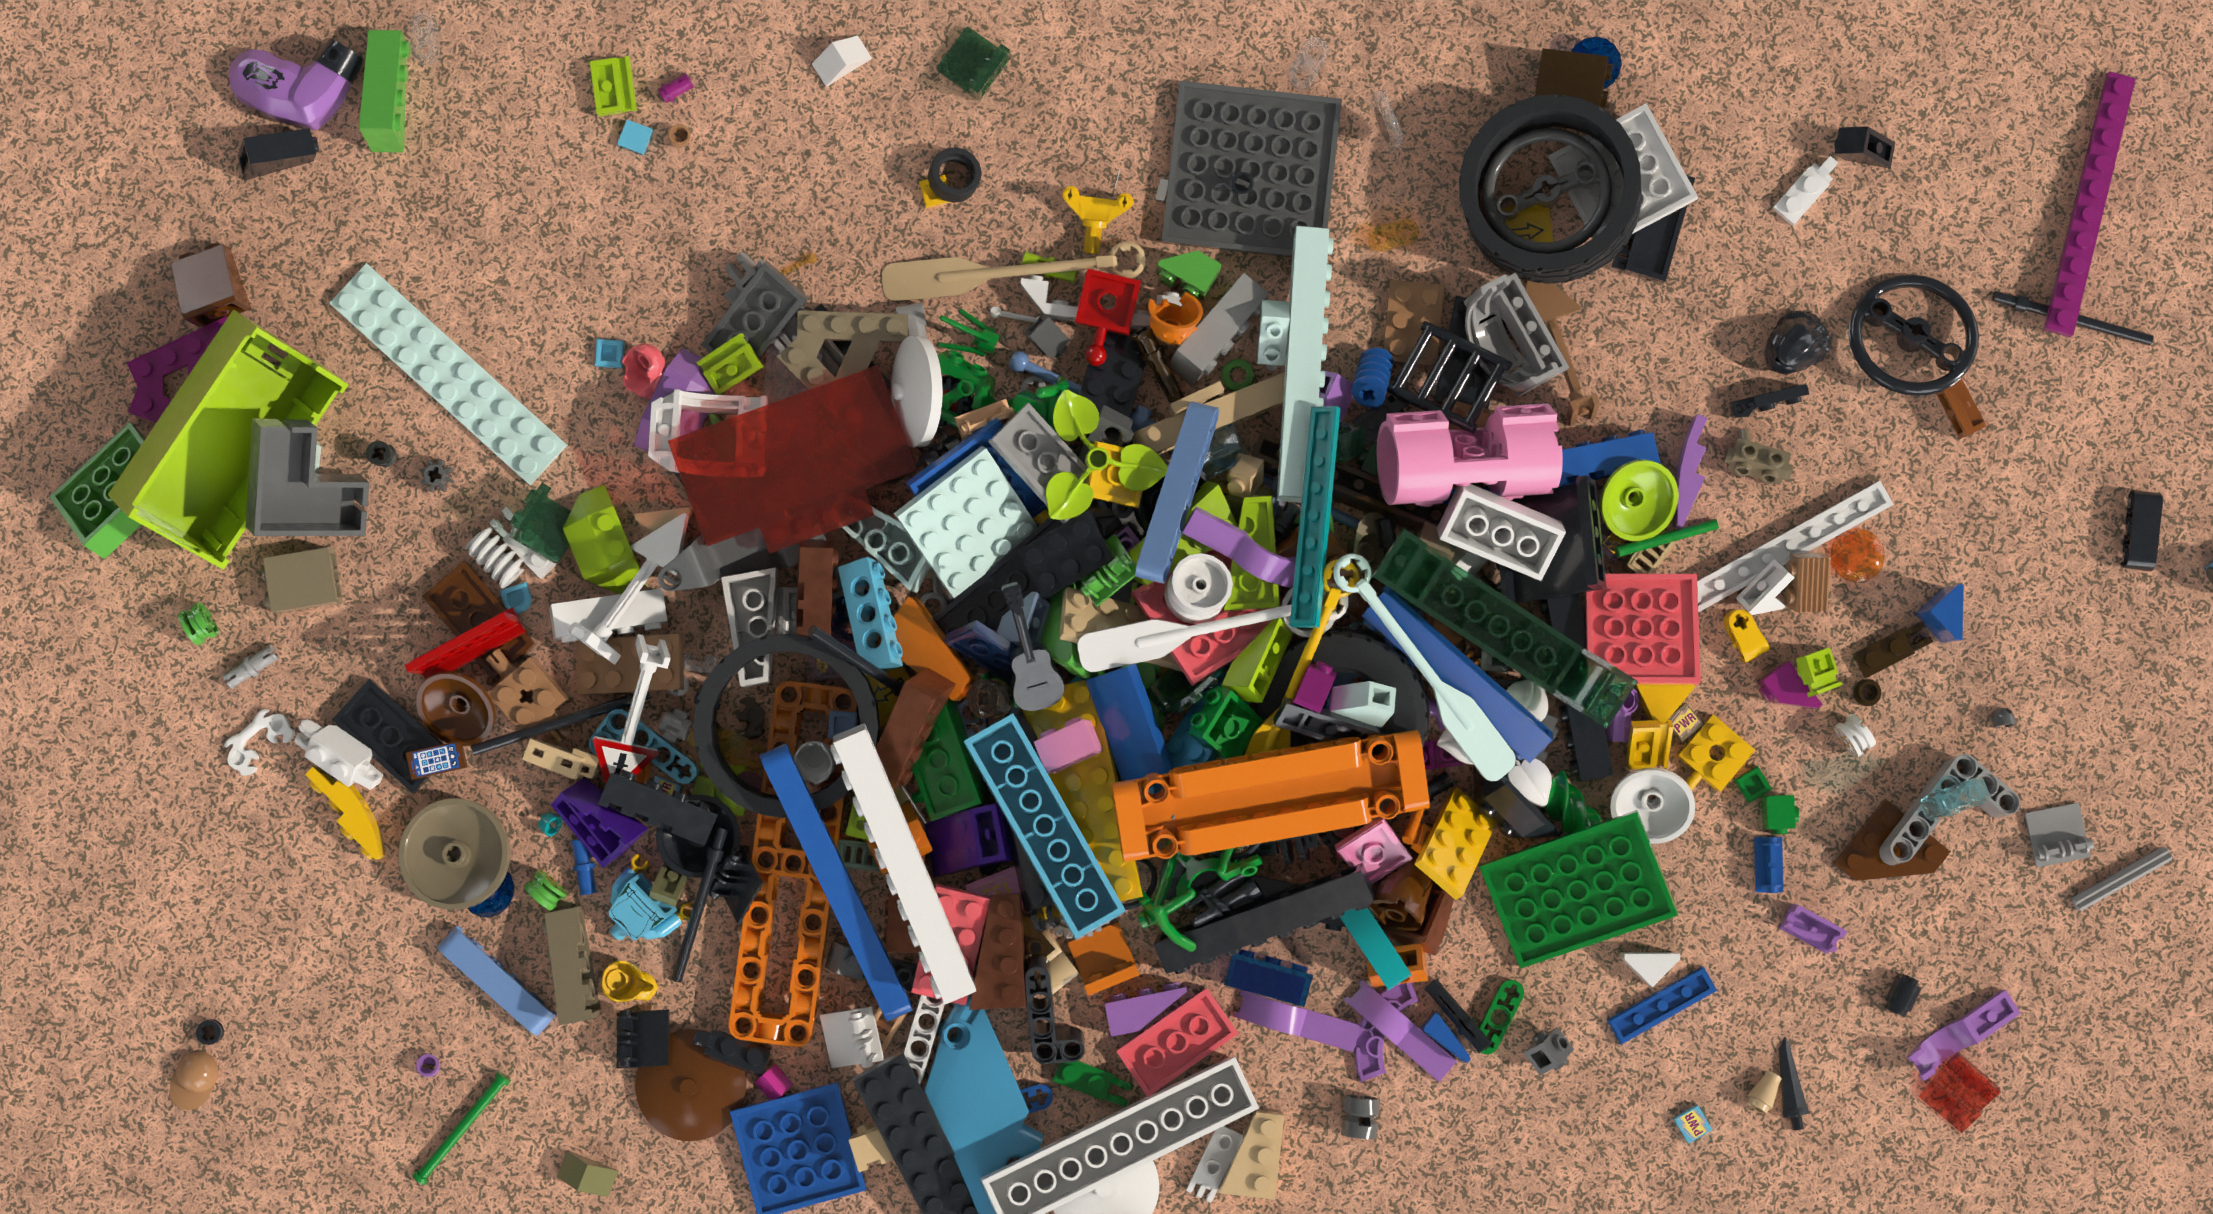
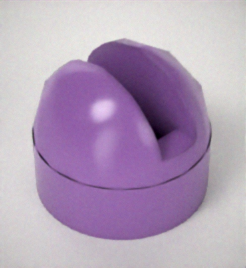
[416,1054,440,1077]

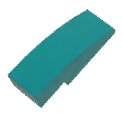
[1340,908,1411,990]

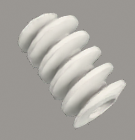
[465,527,524,589]

